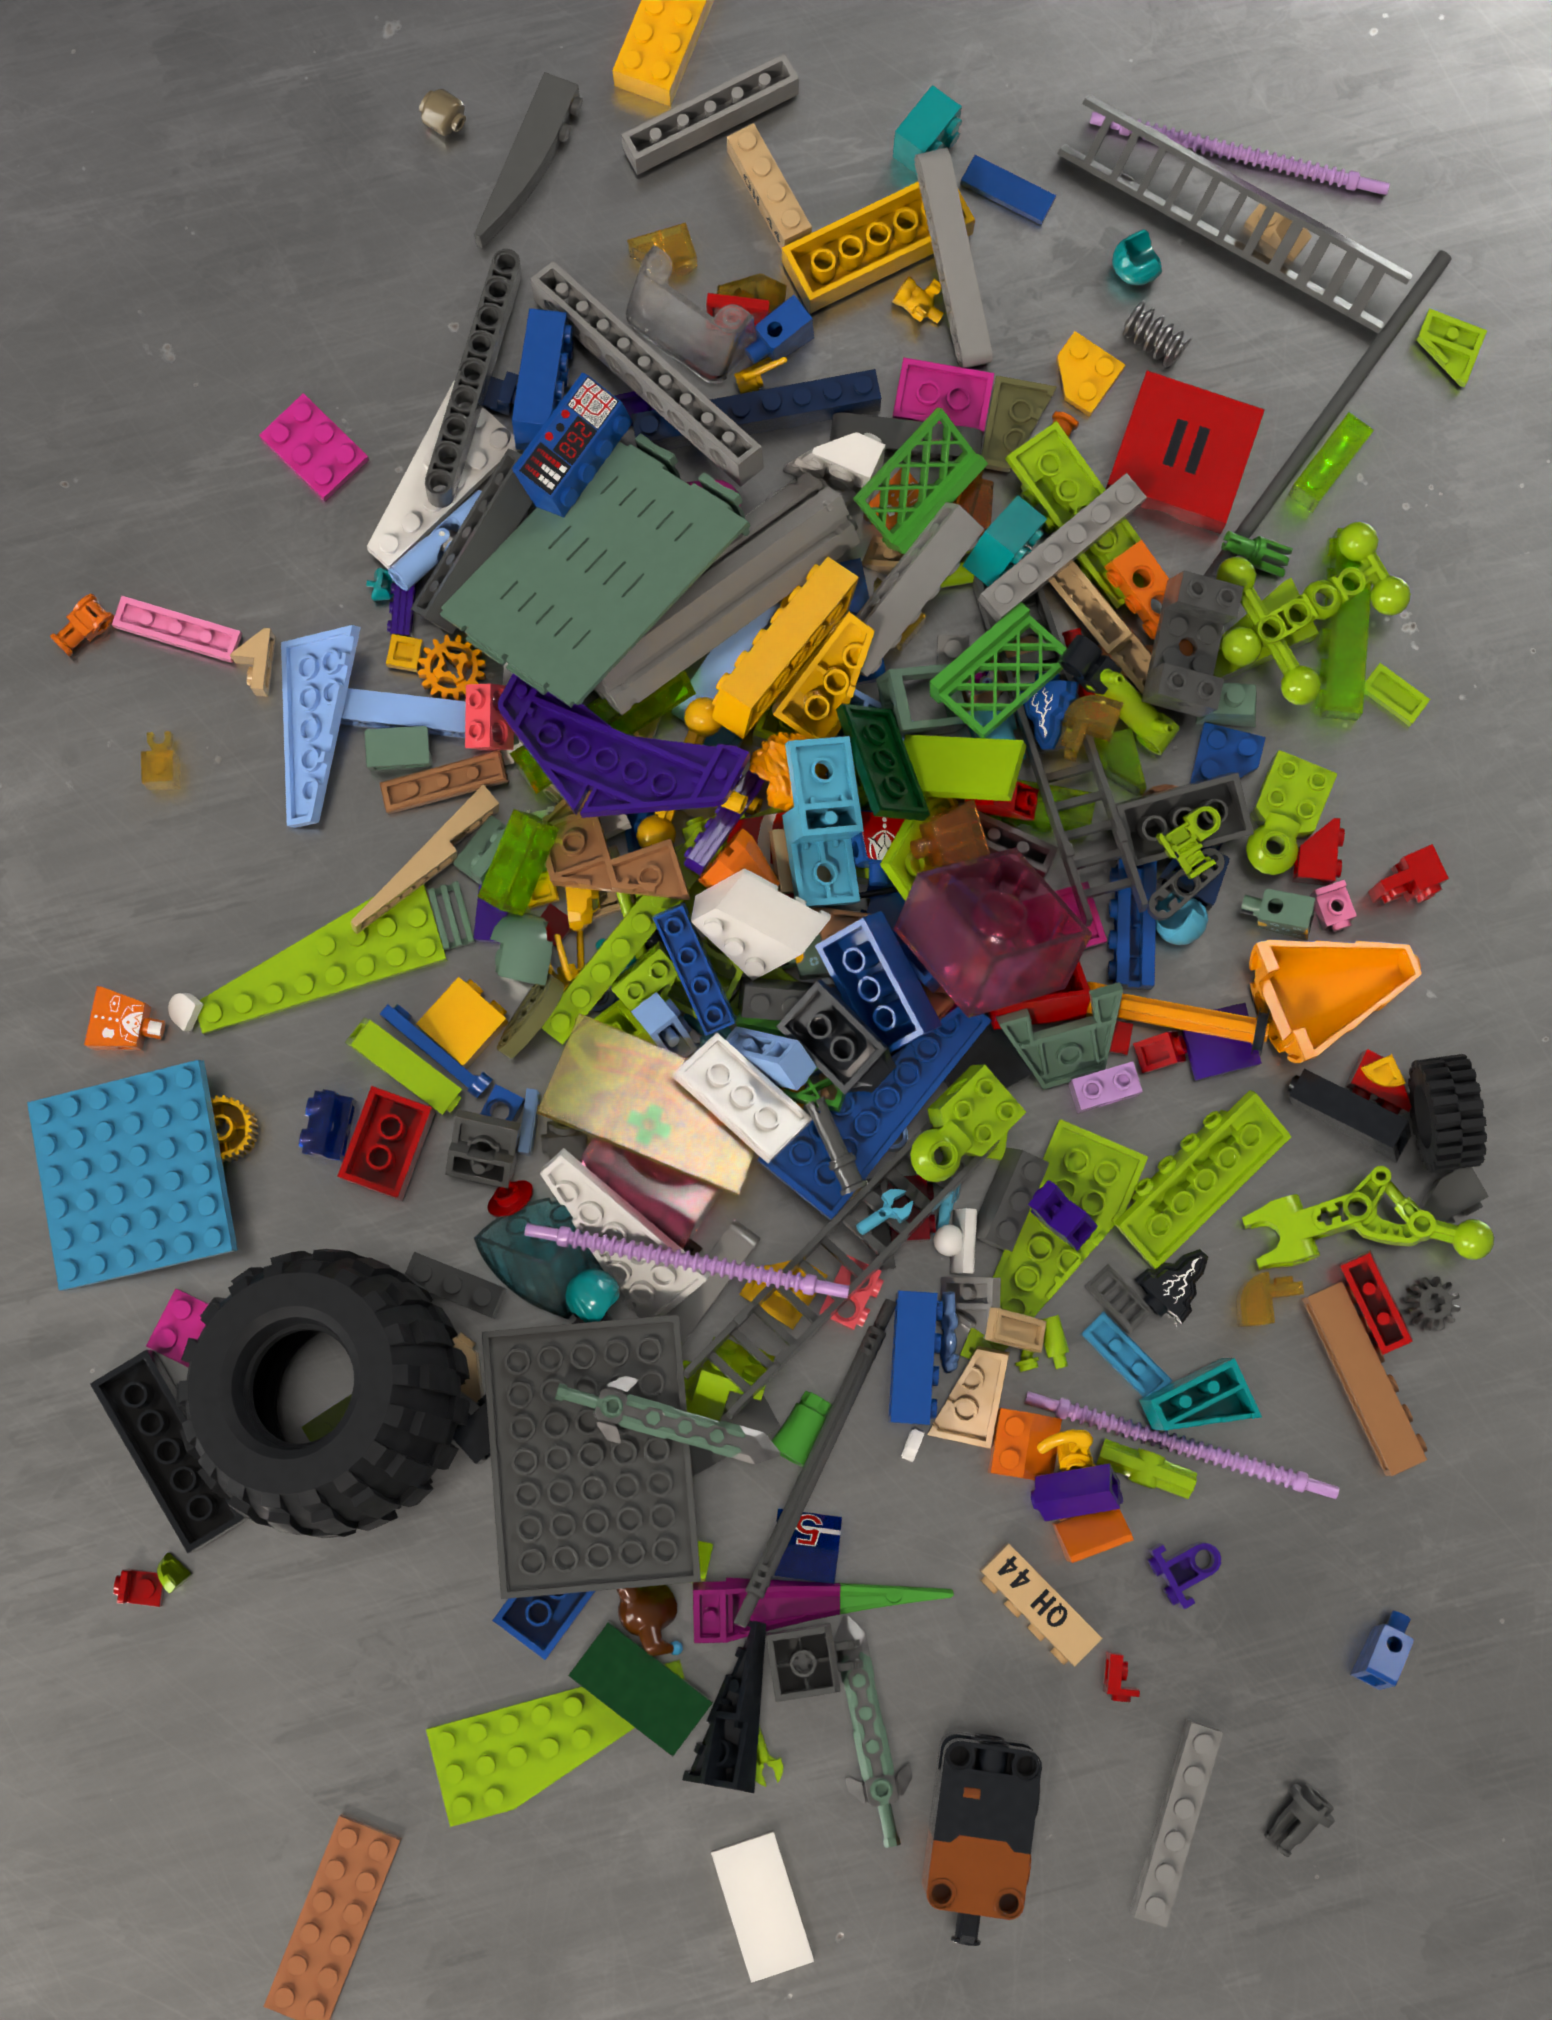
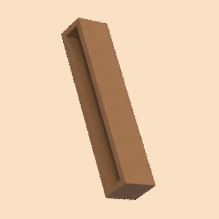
[1302,1281,1427,1476]

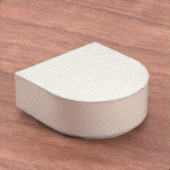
[168,993,204,1031]
[901,1427,925,1462]

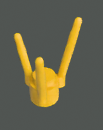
[734,357,787,394]
[548,931,584,992]

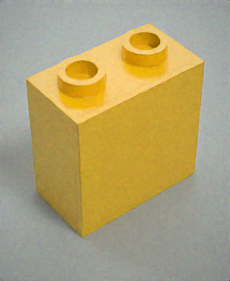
[416,977,509,1070]

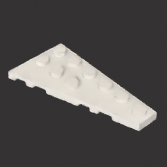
[367,380,515,569]
[540,1148,710,1318]

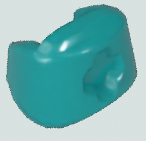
[366,568,395,601]

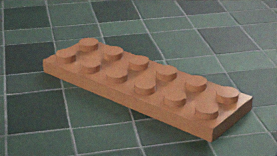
[263,1814,402,2020]

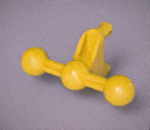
[636,697,763,848]

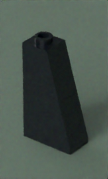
[1288,1068,1412,1163]

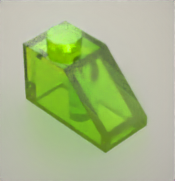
[1094,728,1147,796]

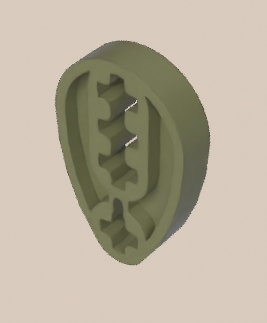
[497,974,564,1059]

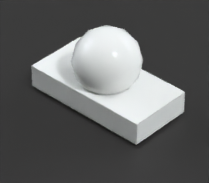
[933,1208,977,1275]

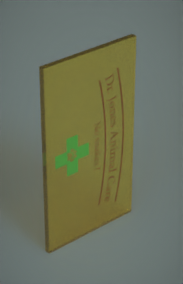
[537,1013,755,1196]

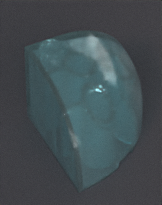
[474,1197,603,1319]

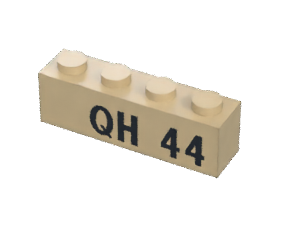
[727,123,812,250]
[979,1543,1103,1667]

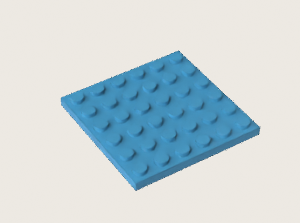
[27,1060,238,1291]

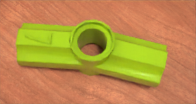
[1096,1438,1197,1499]

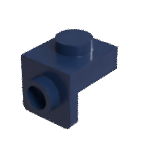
[483,371,519,415]

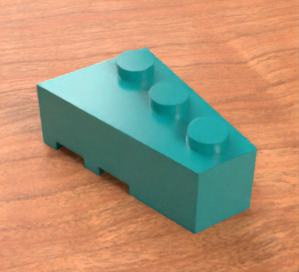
[1139,1358,1262,1431]

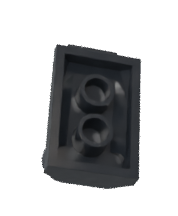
[776,979,896,1094]

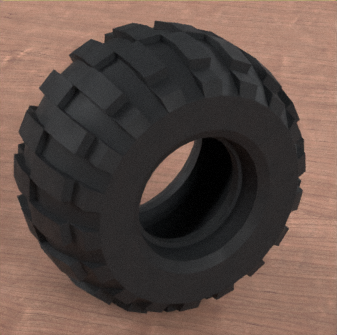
[176,1249,470,1538]

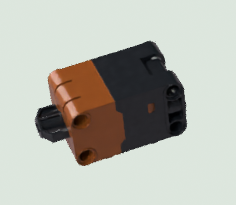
[922,1732,1042,1946]

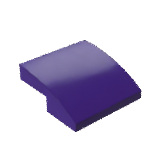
[1182,1003,1262,1081]

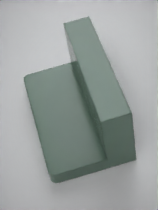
[364,726,433,771]

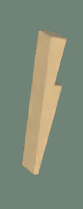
[1049,561,1155,706]
[351,784,499,934]

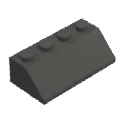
[1115,772,1254,866]

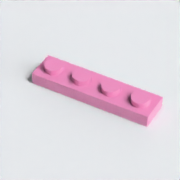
[112,596,242,663]

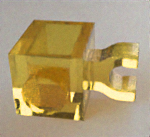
[141,731,181,790]

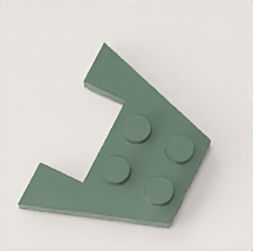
[996,982,1123,1089]

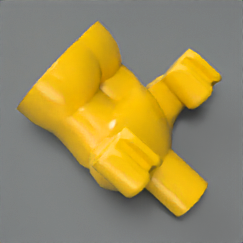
[892,276,944,323]

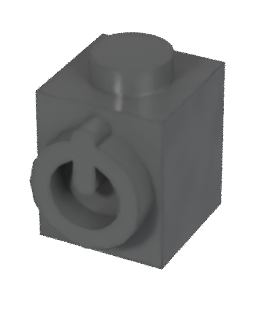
[541,1115,589,1163]

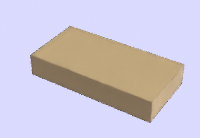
[985,1308,1047,1353]

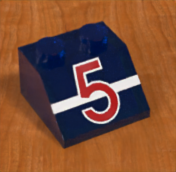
[774,1509,842,1584]

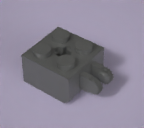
[766,1623,864,1702]

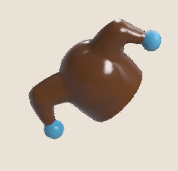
[616,1585,683,1656]

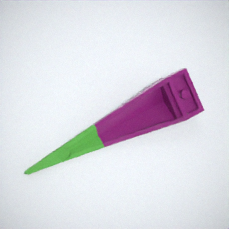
[693,1577,954,1643]

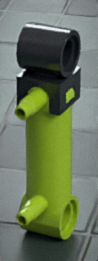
[1058,634,1180,755]

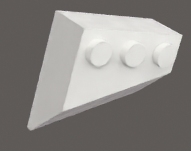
[783,432,886,504]
[691,868,831,980]

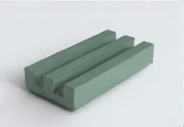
[427,881,475,951]

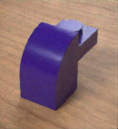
[1028,1180,1098,1251]

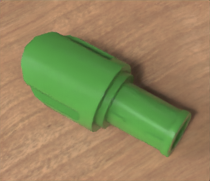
[1221,531,1293,578]

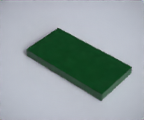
[836,703,930,821]
[568,1622,713,1757]

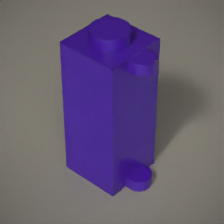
[1031,1463,1123,1522]

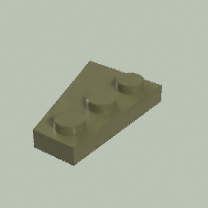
[981,375,1057,473]

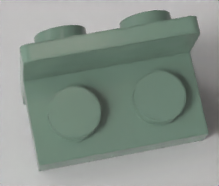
[453,816,540,900]

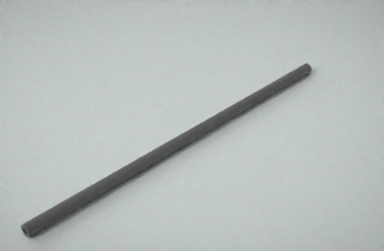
[1203,250,1452,579]

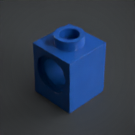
[480,1084,525,1122]

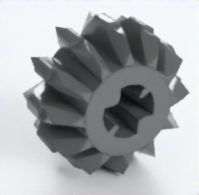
[1404,1276,1461,1331]

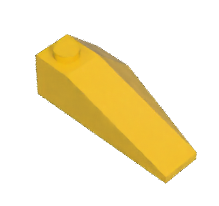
[772,611,875,739]

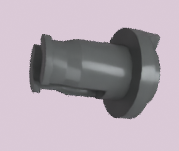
[1264,1784,1335,1857]

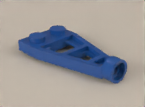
[380,1004,493,1099]

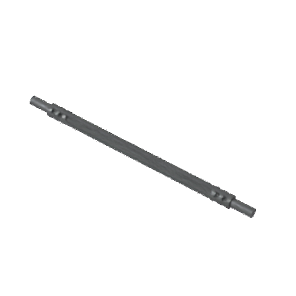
[734,1299,897,1628]

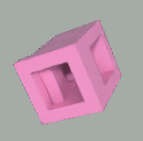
[1309,880,1357,932]

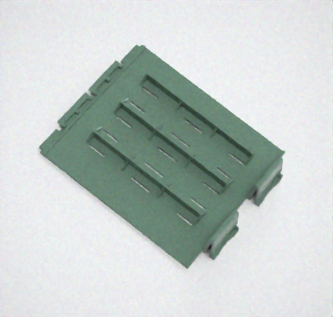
[440,433,751,707]

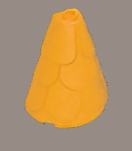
[1249,940,1422,1063]

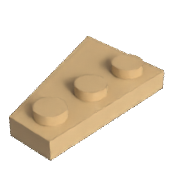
[927,1346,1010,1449]

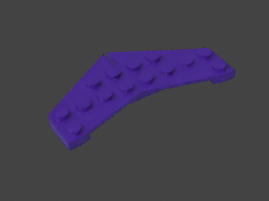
[498,674,750,818]

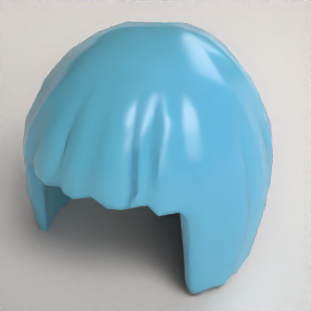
[1156,893,1208,945]

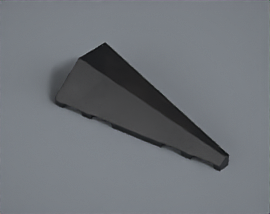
[682,1620,766,1793]

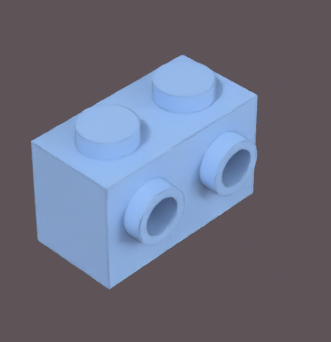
[631,992,698,1068]

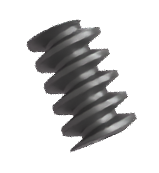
[1124,300,1192,367]

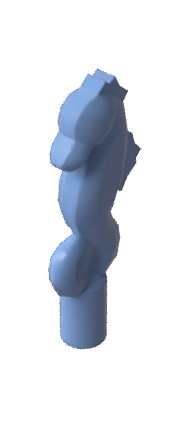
[940,1292,959,1373]

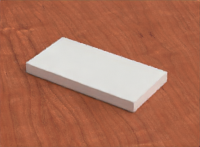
[673,1032,812,1164]
[711,1831,814,1983]

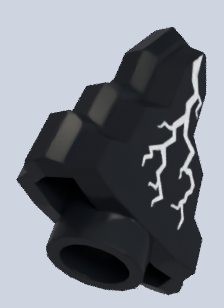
[1135,1249,1208,1324]

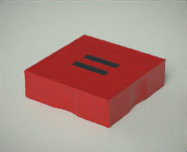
[1106,370,1265,534]

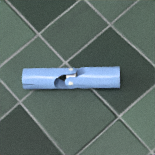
[388,490,482,591]

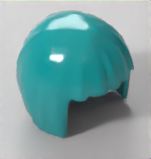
[1112,229,1162,285]
[565,1268,620,1323]

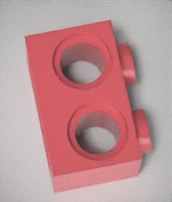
[465,683,514,751]
[819,1255,884,1331]

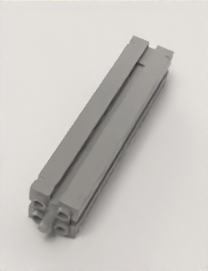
[592,472,860,715]

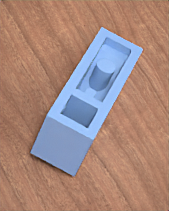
[725,1026,817,1091]

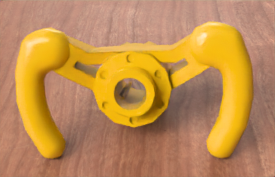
[1037,1429,1096,1472]

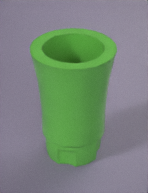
[771,1391,832,1468]

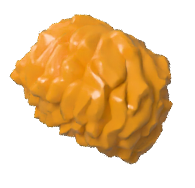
[749,732,828,811]

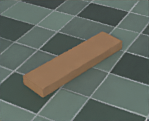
[380,750,509,814]

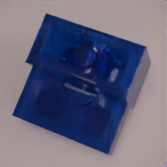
[299,1089,357,1163]

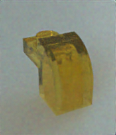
[1061,695,1123,762]
[1236,1271,1304,1327]

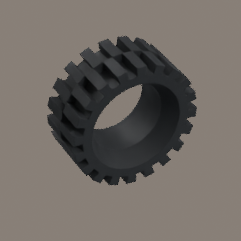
[1408,1054,1487,1173]

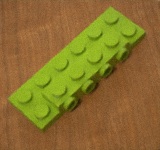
[1005,421,1144,610]
[1114,1090,1292,1269]

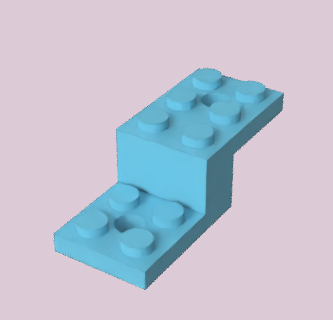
[782,736,864,908]

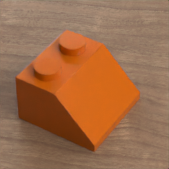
[988,1408,1062,1480]
[1052,1509,1134,1563]

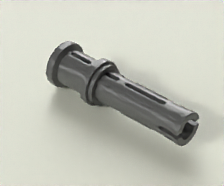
[805,1096,868,1196]

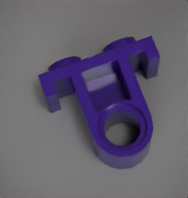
[1147,1542,1221,1609]

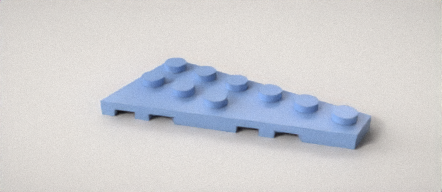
[281,625,361,828]

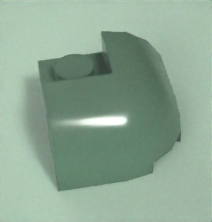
[490,912,553,985]

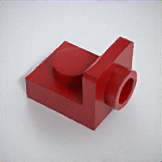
[1133,1031,1187,1073]
[113,1569,164,1607]
[1103,1652,1140,1702]

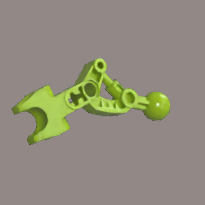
[1242,1166,1494,1270]

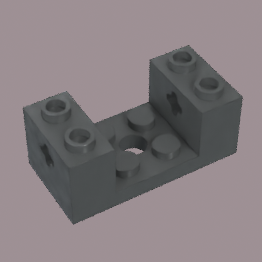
[1142,570,1244,717]

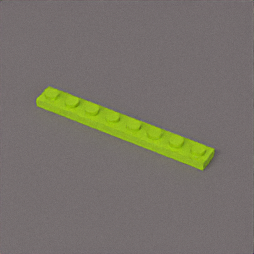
[541,826,723,1045]

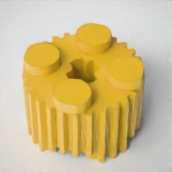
[211,1095,259,1163]

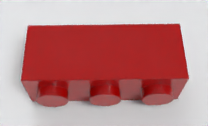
[1340,1250,1413,1355]

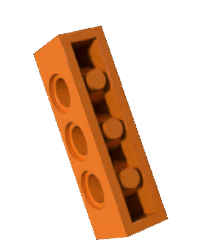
[1104,540,1193,656]

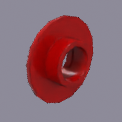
[487,1180,534,1217]

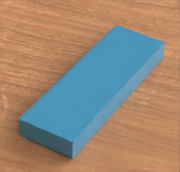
[1081,1311,1173,1397]

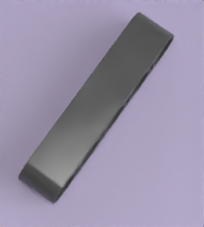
[829,413,983,462]

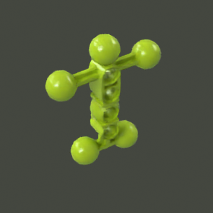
[1216,522,1411,705]

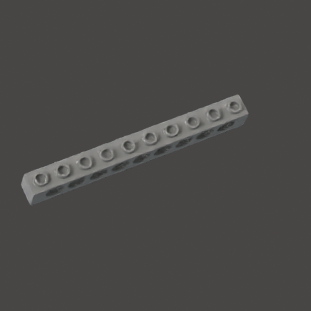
[530,261,764,487]

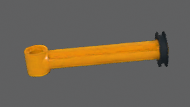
[1086,982,1270,1056]

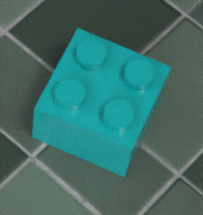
[893,85,962,175]
[963,495,1047,587]

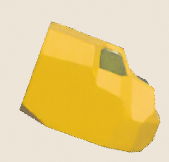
[566,887,600,931]

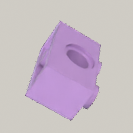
[1068,1061,1143,1114]

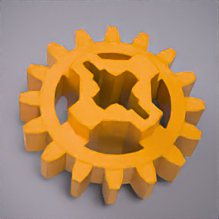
[418,634,486,701]

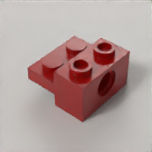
[1368,844,1449,904]

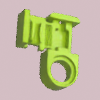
[1156,806,1221,879]

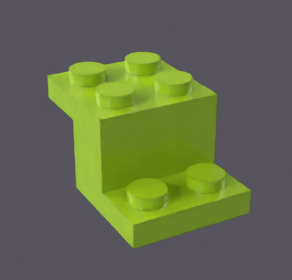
[683,1337,775,1421]

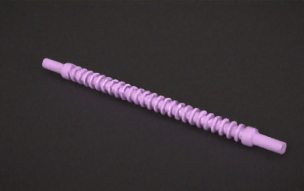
[1090,112,1390,195]
[524,1223,850,1299]
[1024,1391,1339,1499]

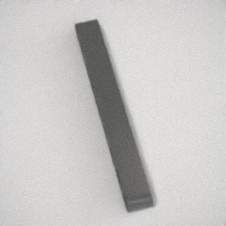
[425,249,521,508]

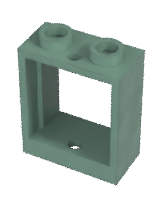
[876,664,968,738]

